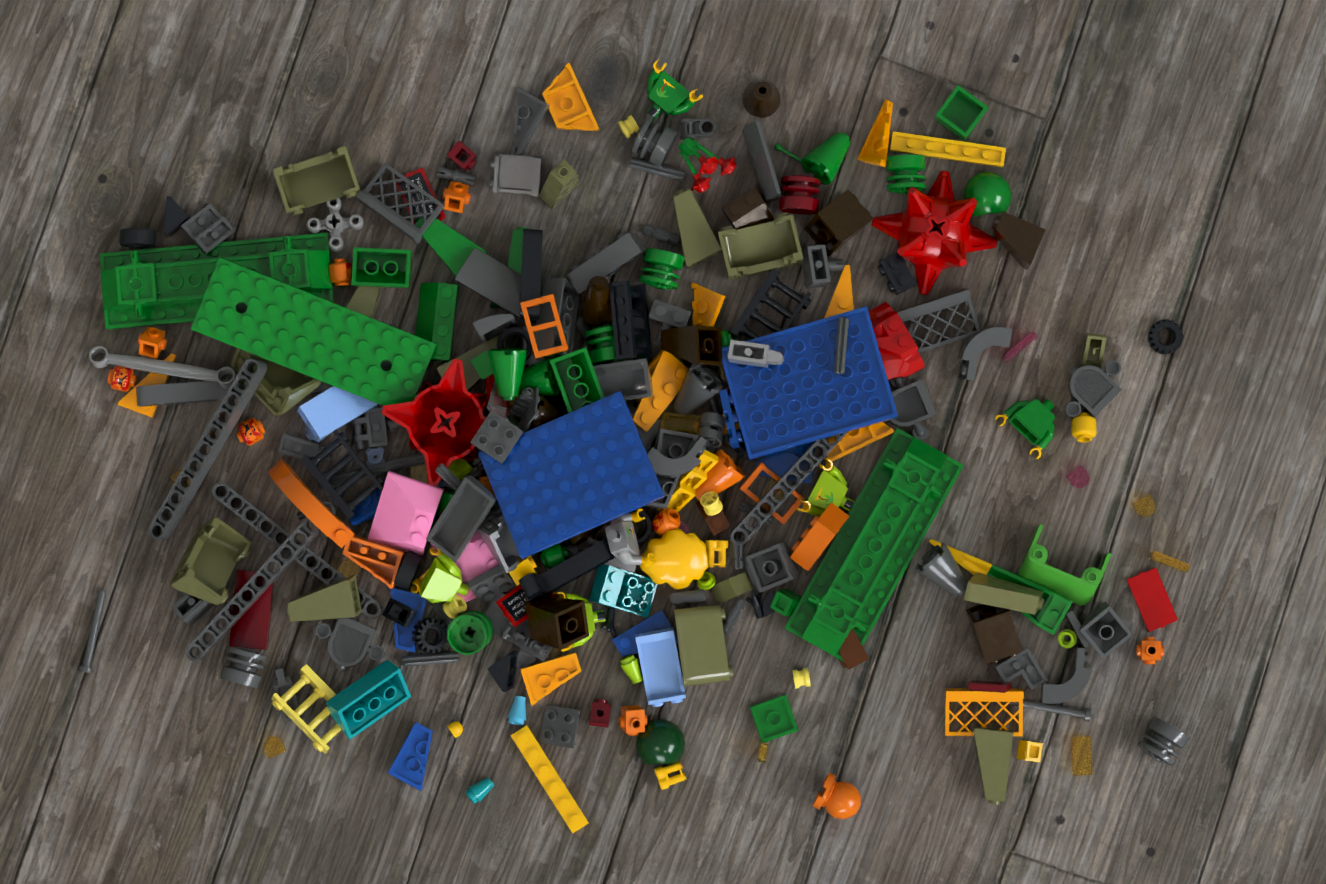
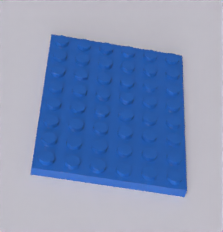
[722,306,898,460]
[478,391,665,559]

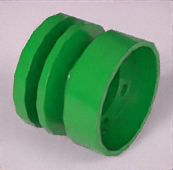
[886,155,926,194]
[639,248,685,290]
[585,325,627,366]
[447,610,493,655]

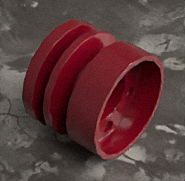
[779,175,821,215]

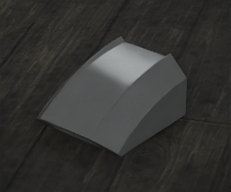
[744,542,798,593]

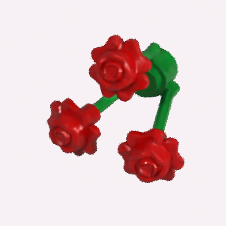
[678,137,737,193]

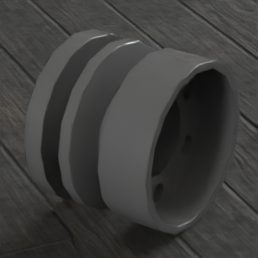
[631,117,678,167]
[220,647,268,689]
[1137,717,1189,766]

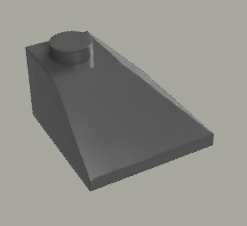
[1079,601,1133,659]

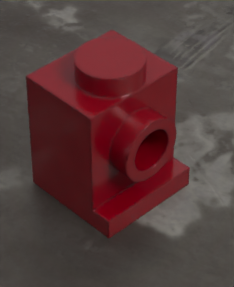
[447,141,477,172]
[589,699,611,728]

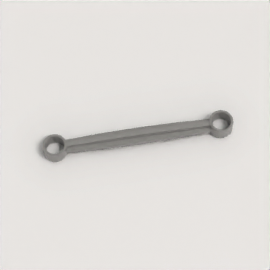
[89,346,236,389]

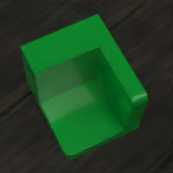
[470,351,493,380]
[770,589,801,617]

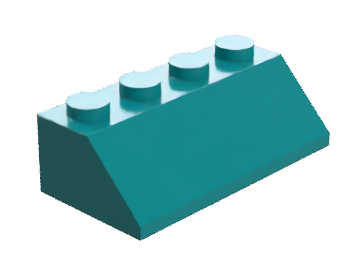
[326,659,411,740]

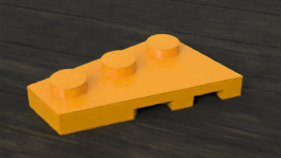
[520,652,581,706]

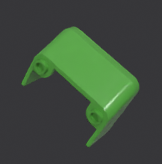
[1018,524,1112,606]

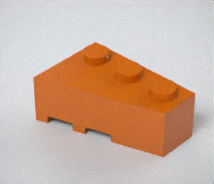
[790,502,849,571]
[343,534,406,589]

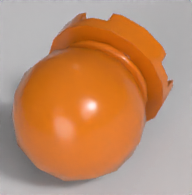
[813,773,861,820]

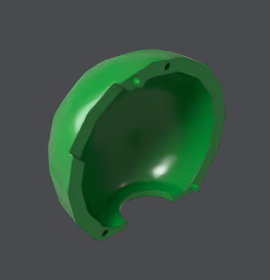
[963,172,1012,217]

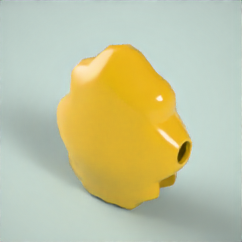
[639,528,708,589]

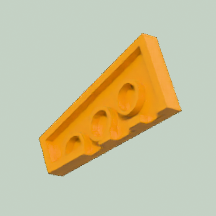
[632,350,689,432]

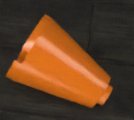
[695,449,745,501]

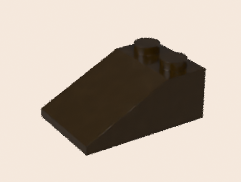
[722,187,774,230]

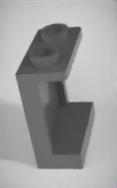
[490,153,542,197]

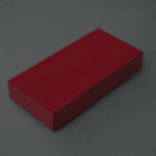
[968,680,1011,693]

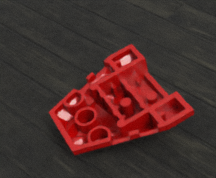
[869,302,925,380]

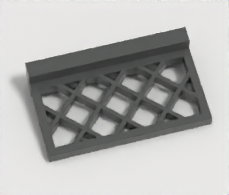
[356,163,445,244]
[896,289,980,353]

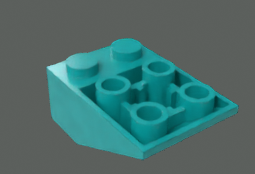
[588,564,658,618]

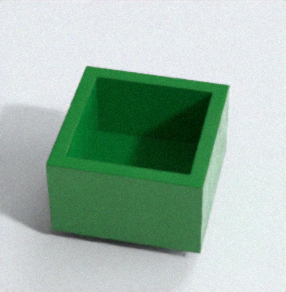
[934,85,989,142]

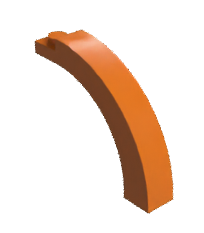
[269,458,355,548]

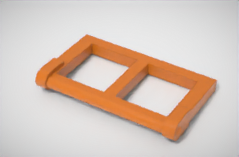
[520,294,569,359]
[739,462,805,525]

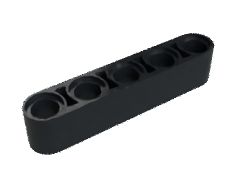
[520,229,543,320]

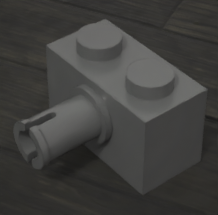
[802,245,844,289]
[648,299,691,343]
[171,591,215,626]

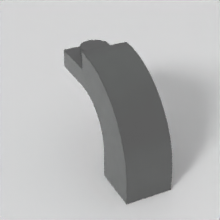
[958,326,1013,381]
[647,437,707,477]
[1040,648,1091,704]

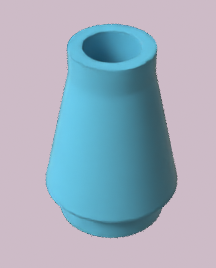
[507,696,526,725]

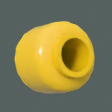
[1071,413,1097,442]

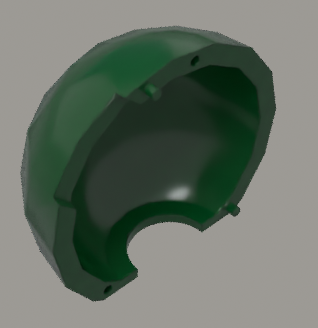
[636,719,685,764]

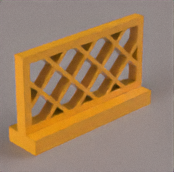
[945,688,1024,736]

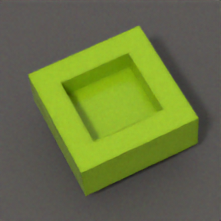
[448,459,473,481]

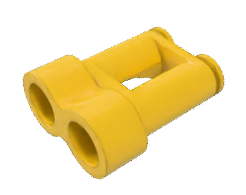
[705,540,728,567]
[654,762,687,790]

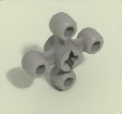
[306,198,364,252]

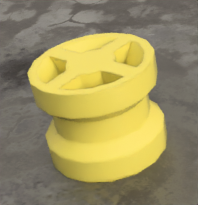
[618,115,639,139]
[700,491,723,516]
[443,595,467,619]
[792,667,811,689]

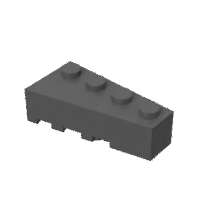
[567,231,646,294]
[645,429,698,509]

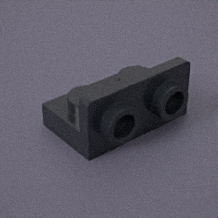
[877,252,917,296]

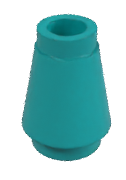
[465,777,494,804]

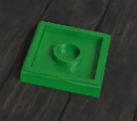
[749,694,799,743]

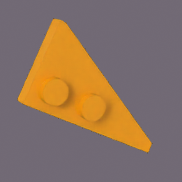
[857,99,893,167]
[824,265,854,318]
[691,282,725,327]
[117,353,177,418]

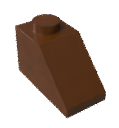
[696,501,731,537]
[838,629,869,670]

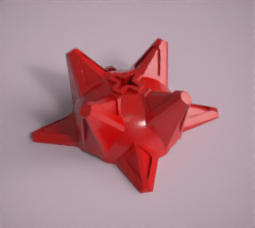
[871,170,997,295]
[382,359,487,486]

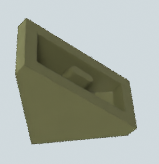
[1082,333,1107,367]
[711,572,753,604]

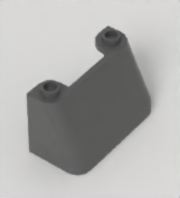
[477,506,519,573]

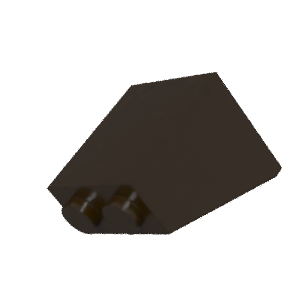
[804,190,873,257]
[991,211,1046,269]
[661,325,722,366]
[525,597,589,650]
[966,604,1022,664]

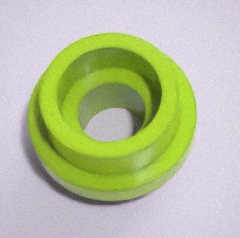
[697,572,716,590]
[1058,629,1077,648]

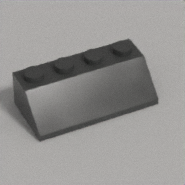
[532,277,582,359]

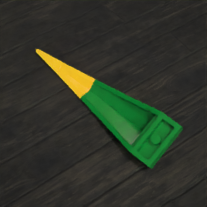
[929,539,1073,635]

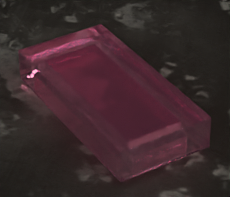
[1003,331,1038,363]

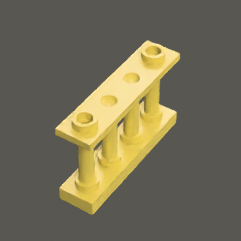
[271,664,341,754]

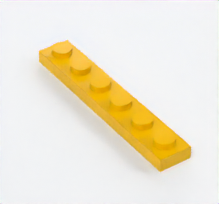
[890,131,1006,168]
[510,725,589,833]

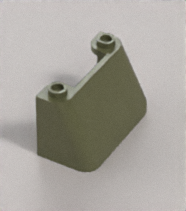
[273,146,360,216]
[718,213,804,281]
[231,348,321,416]
[169,516,252,605]
[674,604,733,687]

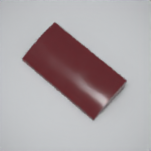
[229,570,274,650]

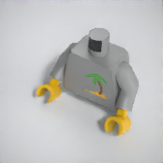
[605,509,656,568]

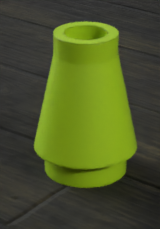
[620,654,643,684]

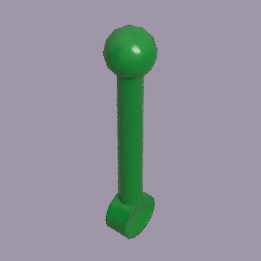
[774,143,802,163]

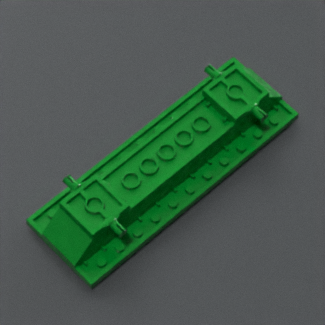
[100,233,334,330]
[191,257,437,406]
[784,428,964,662]

